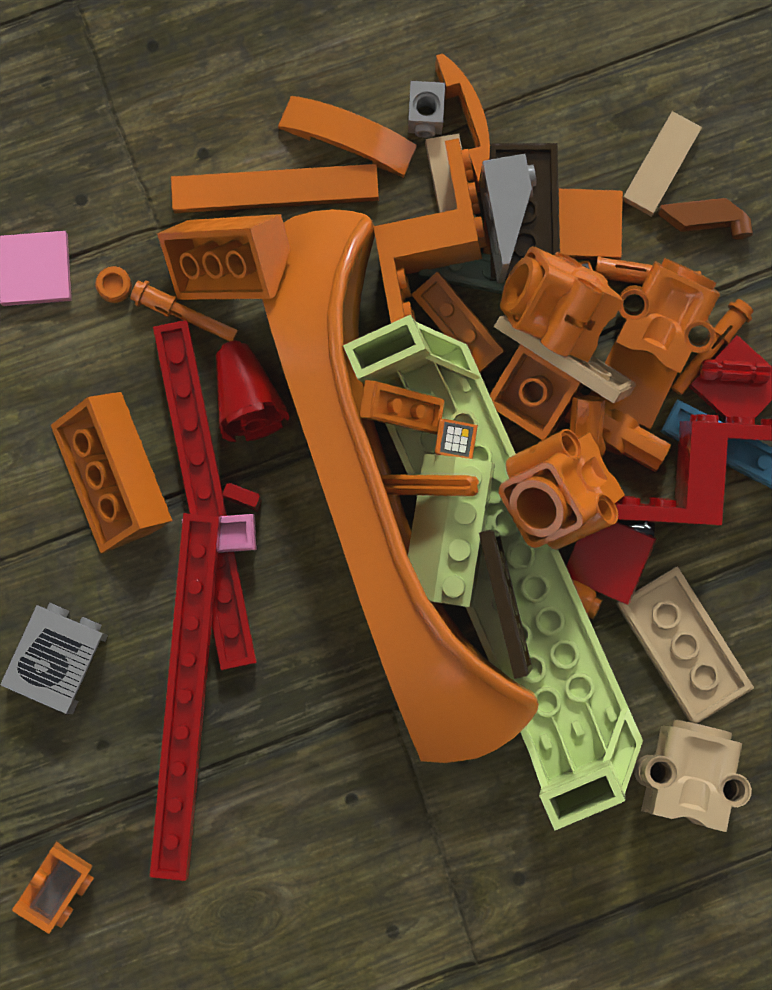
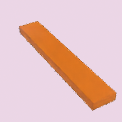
[171,164,379,213]

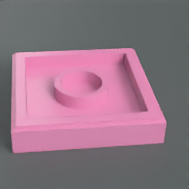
[0,231,72,306]

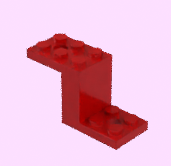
[615,414,772,525]

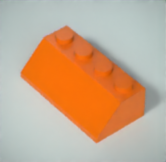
[157,214,291,300]
[51,392,172,553]

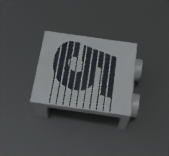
[0,603,108,714]

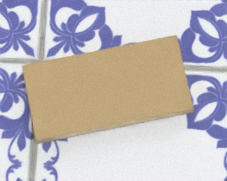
[494,315,636,403]
[616,566,754,724]

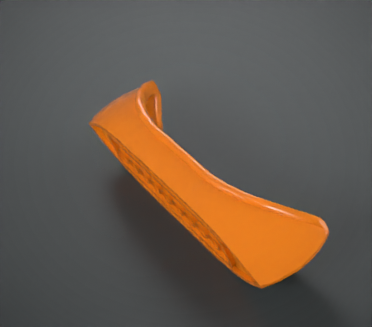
[262,209,539,763]

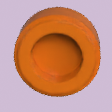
[96,266,132,303]

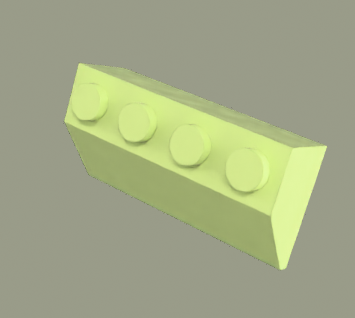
[408,454,495,607]

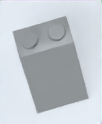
[479,154,536,283]

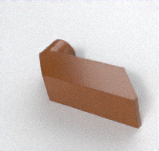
[657,198,753,239]

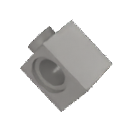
[408,81,445,138]

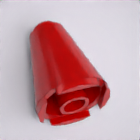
[216,340,290,442]

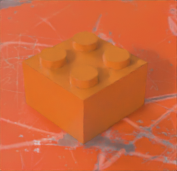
[490,344,584,440]

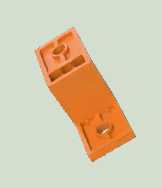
[373,138,487,323]

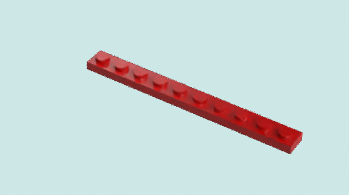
[153,320,257,671]
[150,513,222,881]

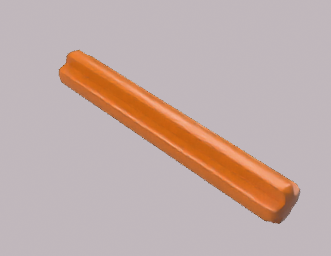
[380,475,479,496]

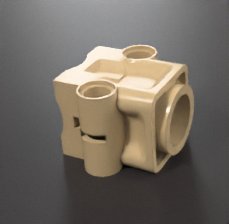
[634,720,752,832]

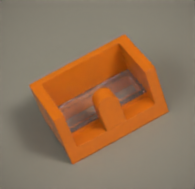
[12,841,94,934]

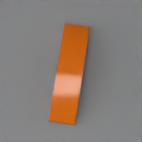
[435,53,490,193]
[278,96,417,178]

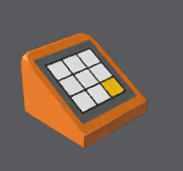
[435,418,478,459]

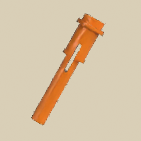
[130,280,238,341]
[671,299,754,395]

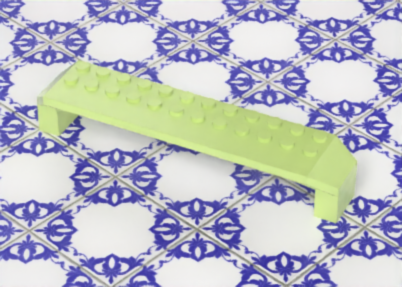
[343,315,643,830]

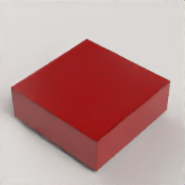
[222,483,262,512]

